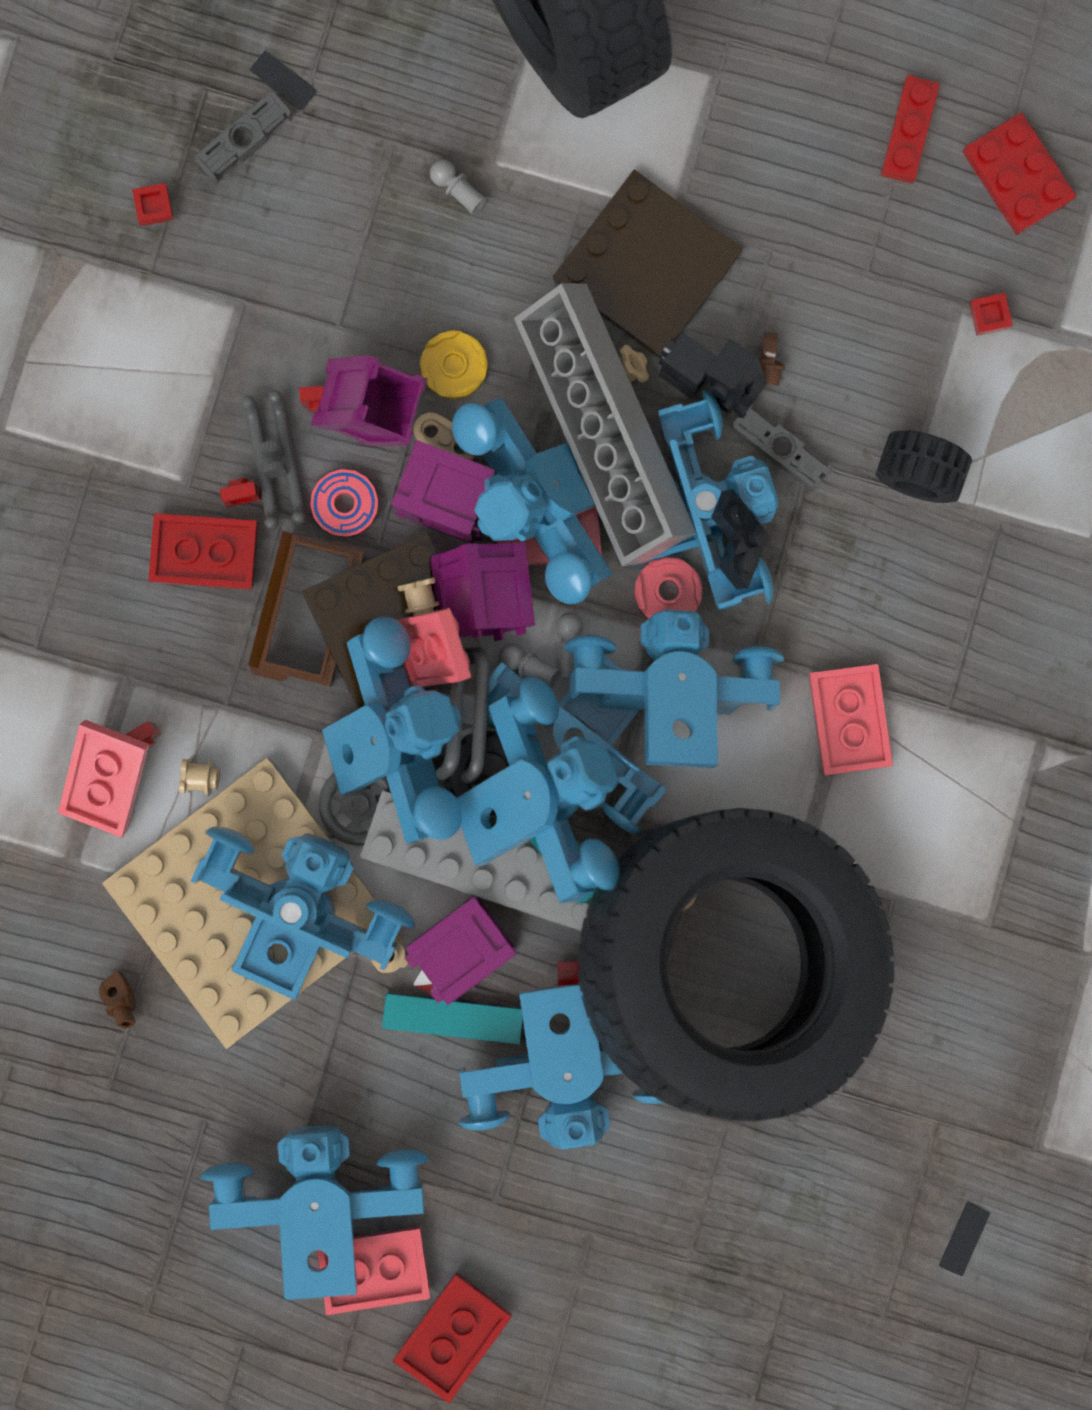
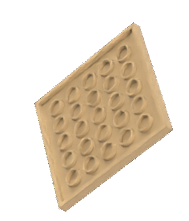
[102,757,376,1049]

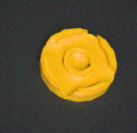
[420,330,488,400]

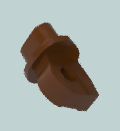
[759,332,785,385]
[99,971,136,1028]

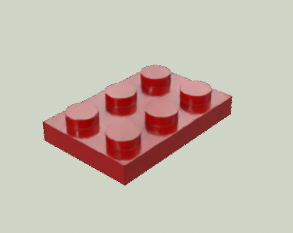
[962,112,1077,236]
[148,513,258,590]
[393,1272,512,1403]

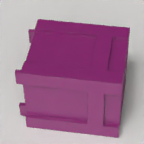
[311,355,428,447]
[391,440,495,544]
[430,542,535,642]
[404,896,517,1006]

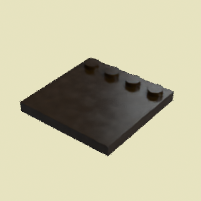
[553,169,743,359]
[301,533,481,710]

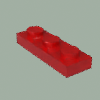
[880,75,940,184]

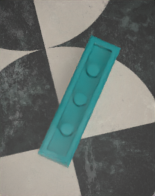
[382,993,523,1044]

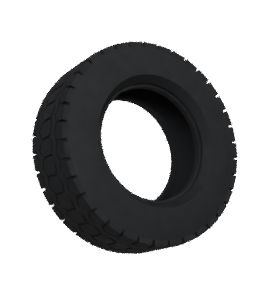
[493,0,672,119]
[578,808,895,1122]

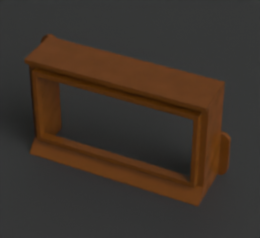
[248,531,365,687]

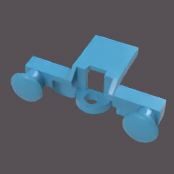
[487,656,668,836]

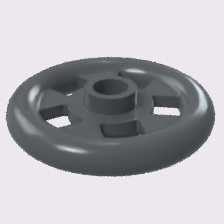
[319,773,391,846]

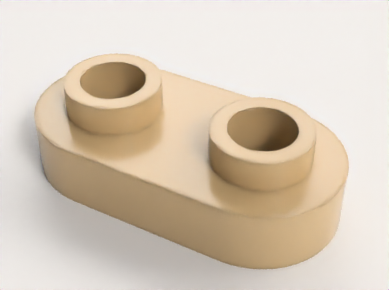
[413,413,476,461]

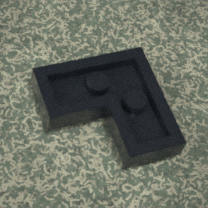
[711,489,769,590]

